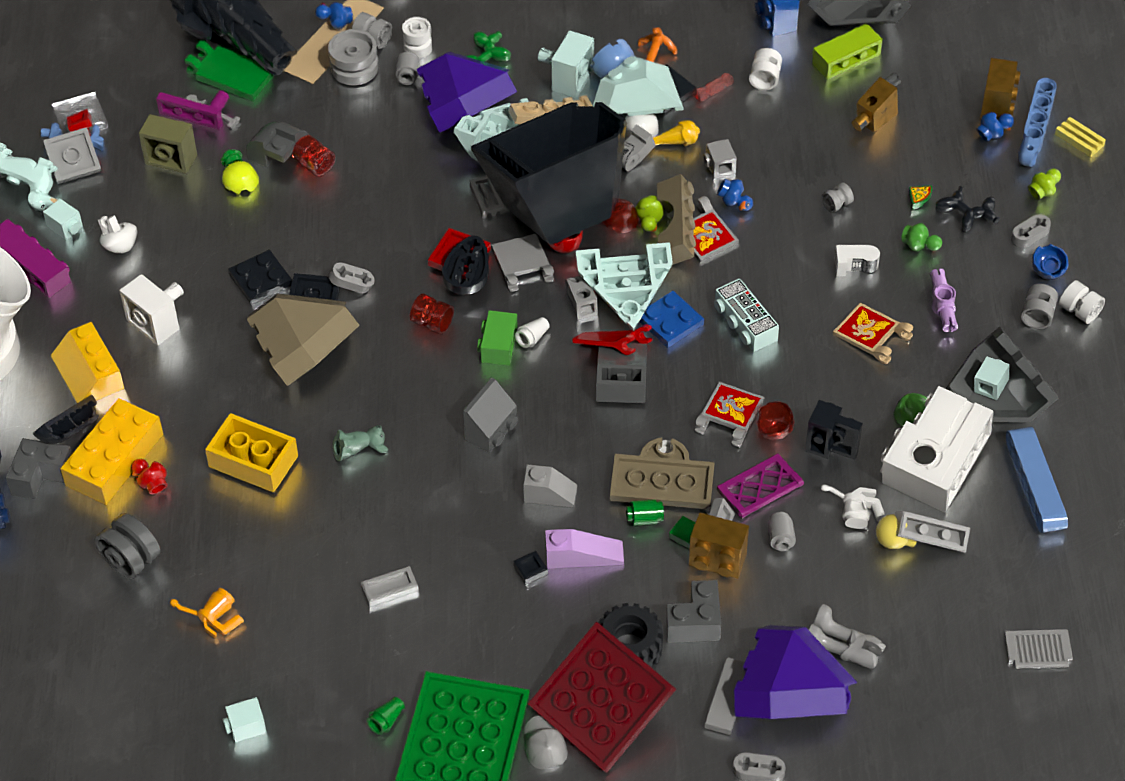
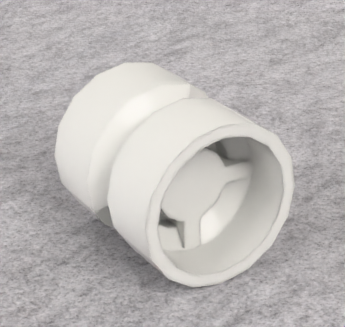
[402,17,432,59]
[749,48,782,90]
[1059,280,1105,324]

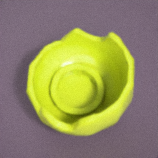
[222,161,259,194]

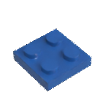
[639,291,704,348]

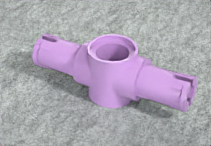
[930,269,958,332]

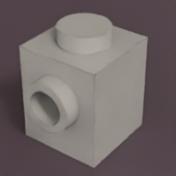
[703,139,737,178]

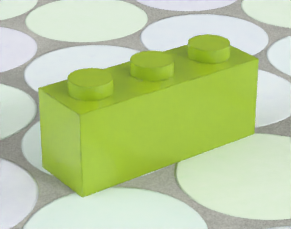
[812,24,882,80]

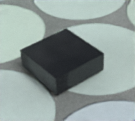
[513,551,548,585]

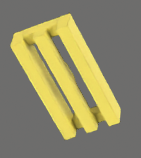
[1055,117,1106,158]

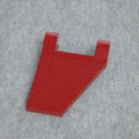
[572,324,652,355]

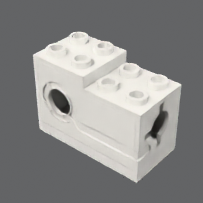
[880,386,993,513]

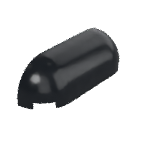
[32,395,99,444]

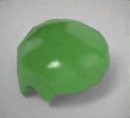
[893,393,927,427]

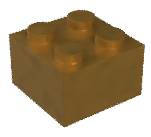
[980,58,1021,120]
[689,512,749,579]

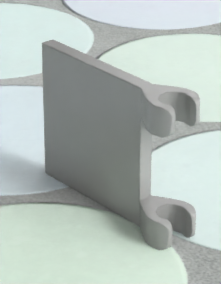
[492,234,554,292]

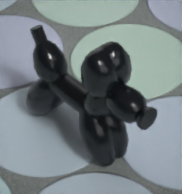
[935,186,1000,232]

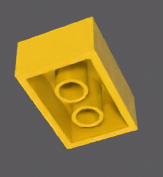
[205,413,298,493]

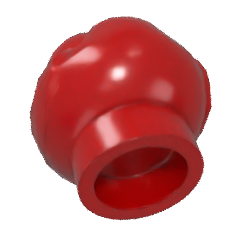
[131,458,168,495]

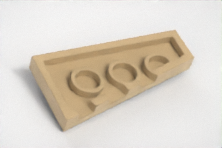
[508,95,593,125]

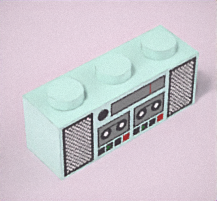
[714,278,779,352]

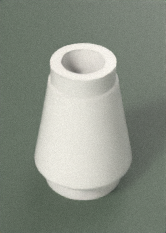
[515,317,550,348]

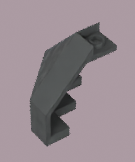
[807,0,911,27]
[945,326,1059,423]

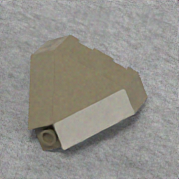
[247,293,360,386]

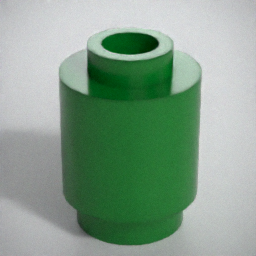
[626,499,664,526]

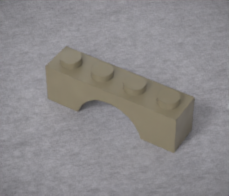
[657,174,696,265]

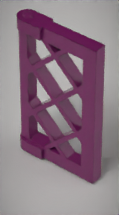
[717,453,804,519]

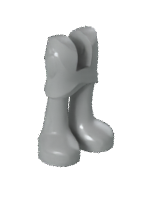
[809,604,886,669]

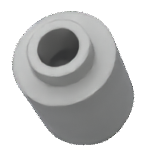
[396,52,419,85]
[767,512,796,551]

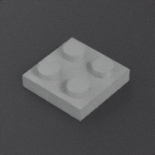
[43,127,101,184]

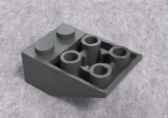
[596,343,647,403]

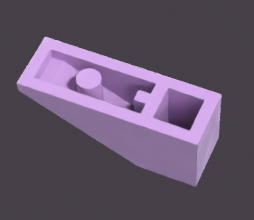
[545,529,624,569]

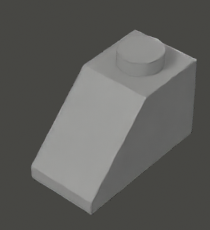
[524,465,577,508]

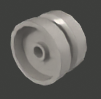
[328,29,379,85]

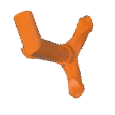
[637,27,677,62]

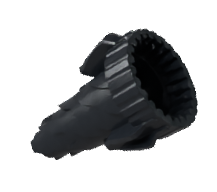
[171,0,298,76]

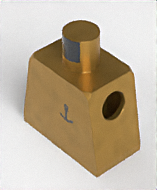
[851,77,898,132]

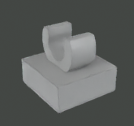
[706,498,735,521]

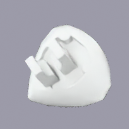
[98,216,137,254]

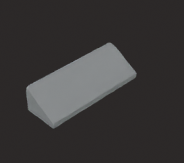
[895,511,970,553]

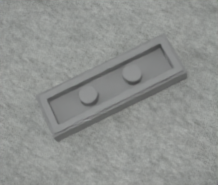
[705,657,746,735]

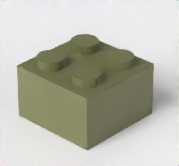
[139,114,197,174]

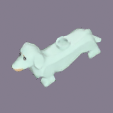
[0,143,58,212]

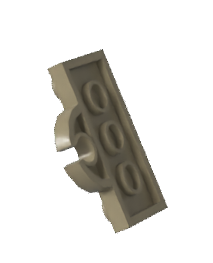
[610,437,715,509]

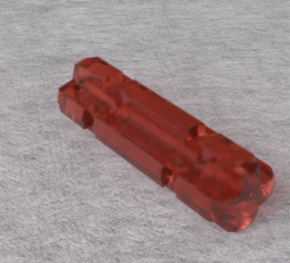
[695,73,734,102]

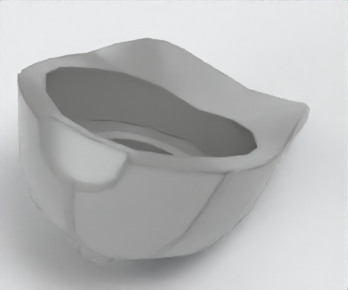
[524,716,568,770]

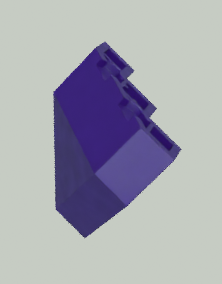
[417,52,517,133]
[734,625,857,719]

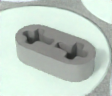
[1011,214,1051,248]
[329,263,375,293]
[733,753,785,781]

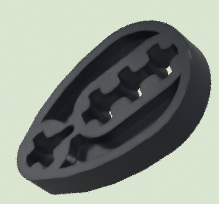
[442,235,489,295]

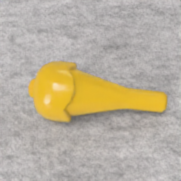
[653,120,700,146]

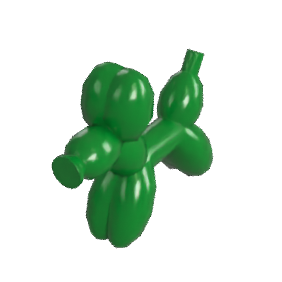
[466,31,511,62]

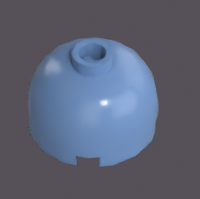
[590,39,634,79]

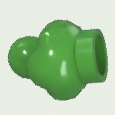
[902,223,942,251]

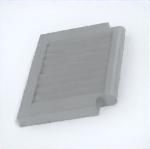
[1004,629,1073,669]

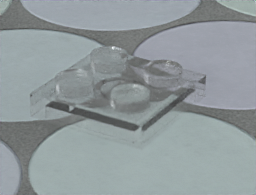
[52,92,108,134]

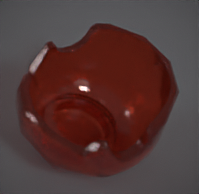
[603,199,639,234]
[757,401,795,441]

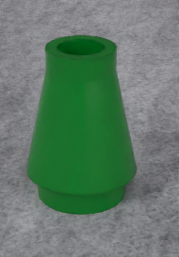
[367,697,405,735]

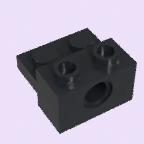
[805,400,863,460]

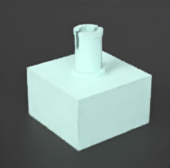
[538,31,594,98]

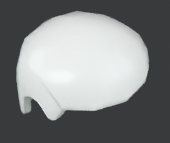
[625,114,659,138]

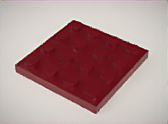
[528,621,676,773]

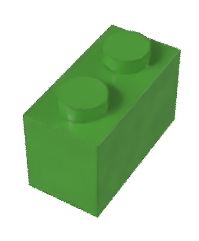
[477,310,518,366]

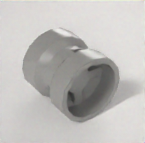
[821,183,854,213]

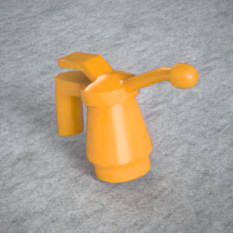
[170,588,244,638]

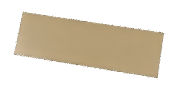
[283,0,384,84]

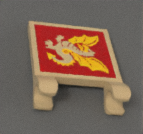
[833,303,913,364]

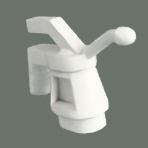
[821,485,886,529]

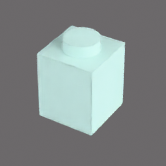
[43,199,83,240]
[974,356,1009,400]
[223,697,266,742]

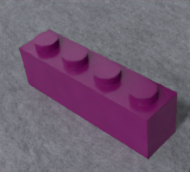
[0,219,71,298]

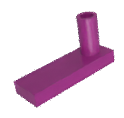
[156,91,229,130]

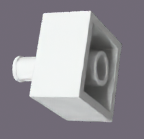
[120,274,184,345]

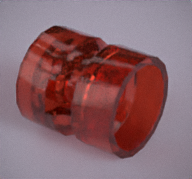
[292,135,335,177]
[410,293,454,334]

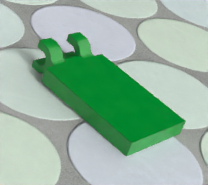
[185,41,274,102]

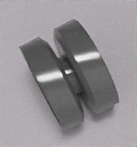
[94,513,161,579]

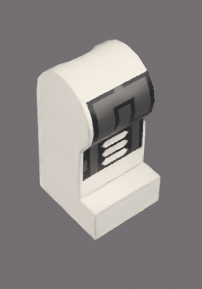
[834,245,880,276]

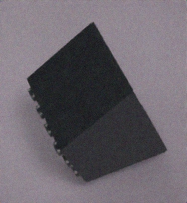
[471,102,626,245]

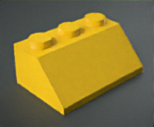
[51,322,124,403]

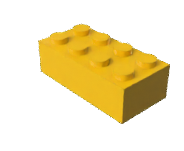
[60,398,163,505]

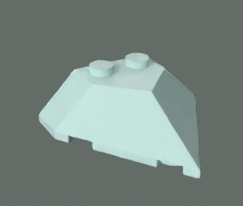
[593,56,684,116]
[454,98,528,160]
[576,242,673,331]

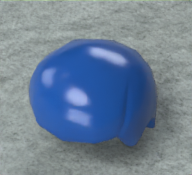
[1032,244,1069,280]

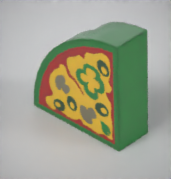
[909,185,932,209]

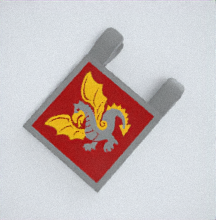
[666,196,739,262]
[695,382,765,447]

